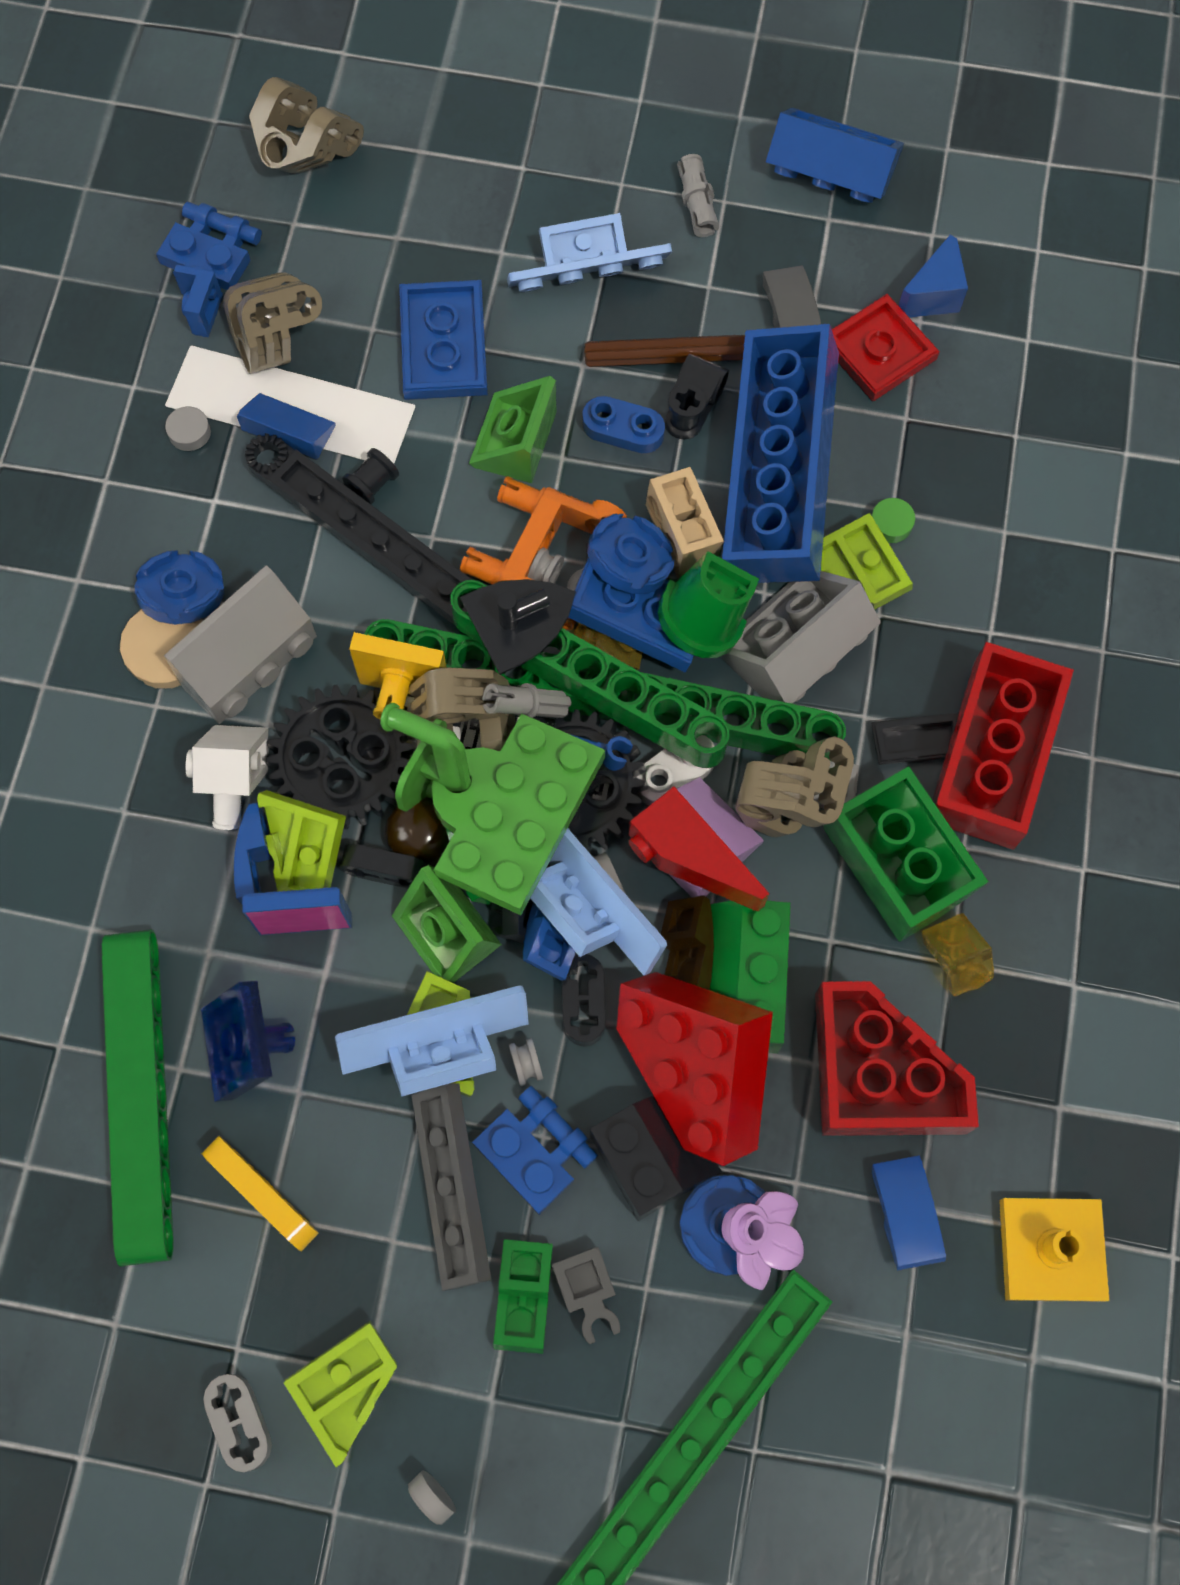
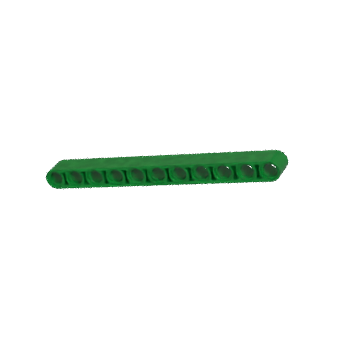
[364,619,846,761]

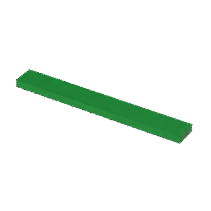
[556,1270,833,1585]

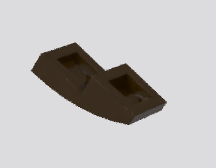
[661,895,714,990]

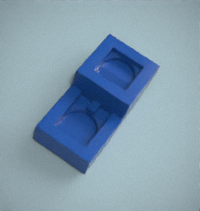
[234,802,273,904]
[523,902,576,980]
[872,1155,946,1271]

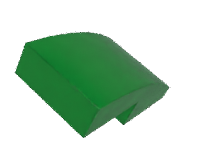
[493,1239,553,1354]

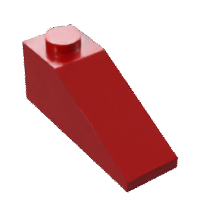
[628,786,770,912]

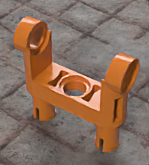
[460,476,627,630]

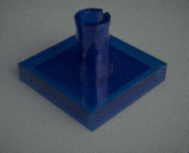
[201,981,296,1102]

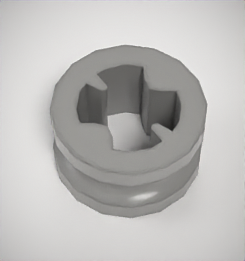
[528,547,564,584]
[509,1038,543,1086]

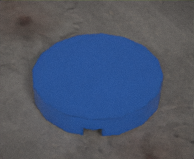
[587,514,674,594]
[134,550,225,625]
[679,1175,765,1276]

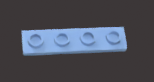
[507,213,672,292]
[531,828,667,976]
[335,985,529,1097]

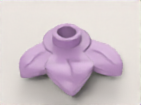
[722,1191,804,1290]

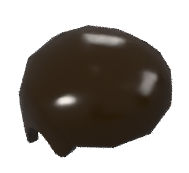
[385,797,450,867]

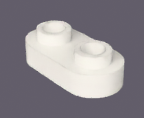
[637,735,715,806]

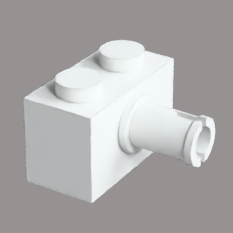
[186,725,268,830]

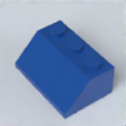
[766,108,904,203]

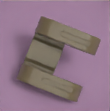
[249,77,364,174]
[223,272,322,374]
[409,668,516,751]
[735,737,854,838]

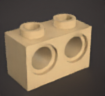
[645,467,724,578]

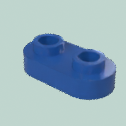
[582,396,665,453]

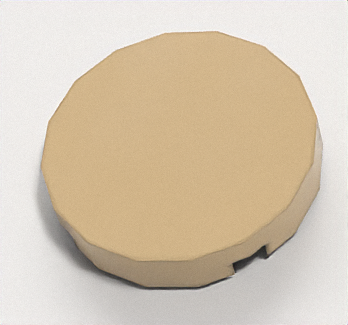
[120,609,203,688]

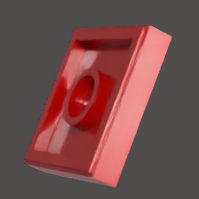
[832,294,940,402]

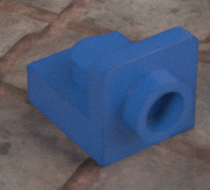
[173,264,223,337]

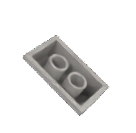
[164,565,317,724]
[720,571,881,704]

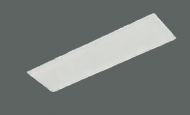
[165,346,415,463]

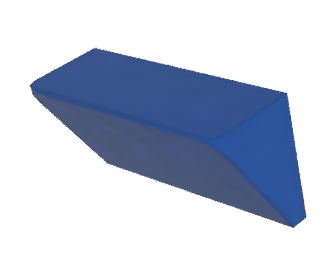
[237,393,336,460]

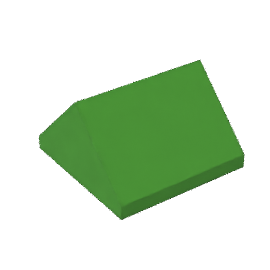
[469,376,557,483]
[392,865,502,983]

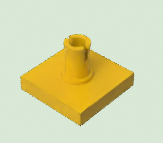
[349,632,447,719]
[999,1198,1109,1302]

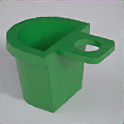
[658,551,759,658]

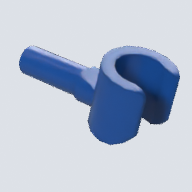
[570,734,633,771]

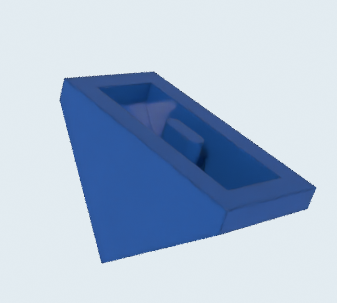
[898,234,968,317]

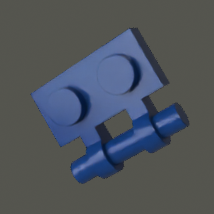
[156,201,262,290]
[472,1086,598,1215]

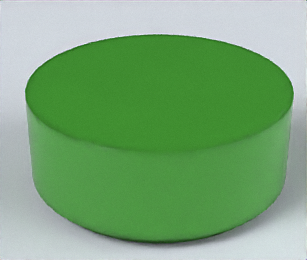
[871,498,915,543]

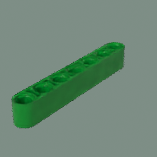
[451,580,729,768]
[102,929,174,1267]

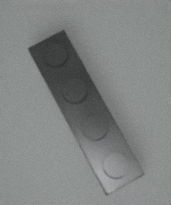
[411,1083,491,1291]

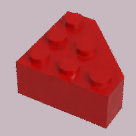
[616,972,773,1166]
[815,981,979,1136]

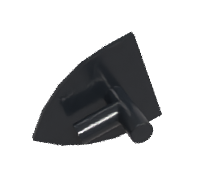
[460,579,576,675]

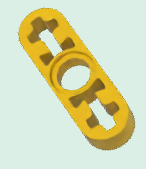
[201,1135,319,1252]

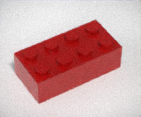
[932,642,1074,850]

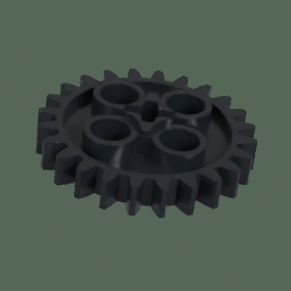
[266,684,415,829]
[538,709,648,854]

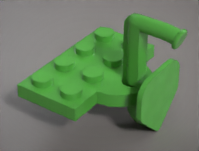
[380,703,605,915]

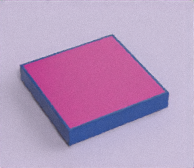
[242,887,352,935]

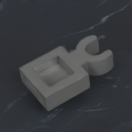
[552,1247,620,1344]

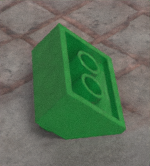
[823,766,989,942]
[709,901,791,1054]

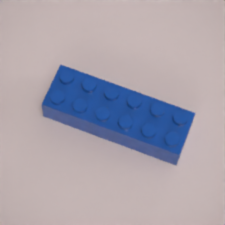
[722,324,839,583]

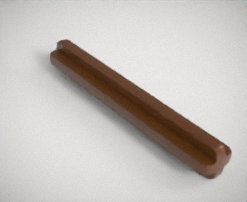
[584,335,745,367]

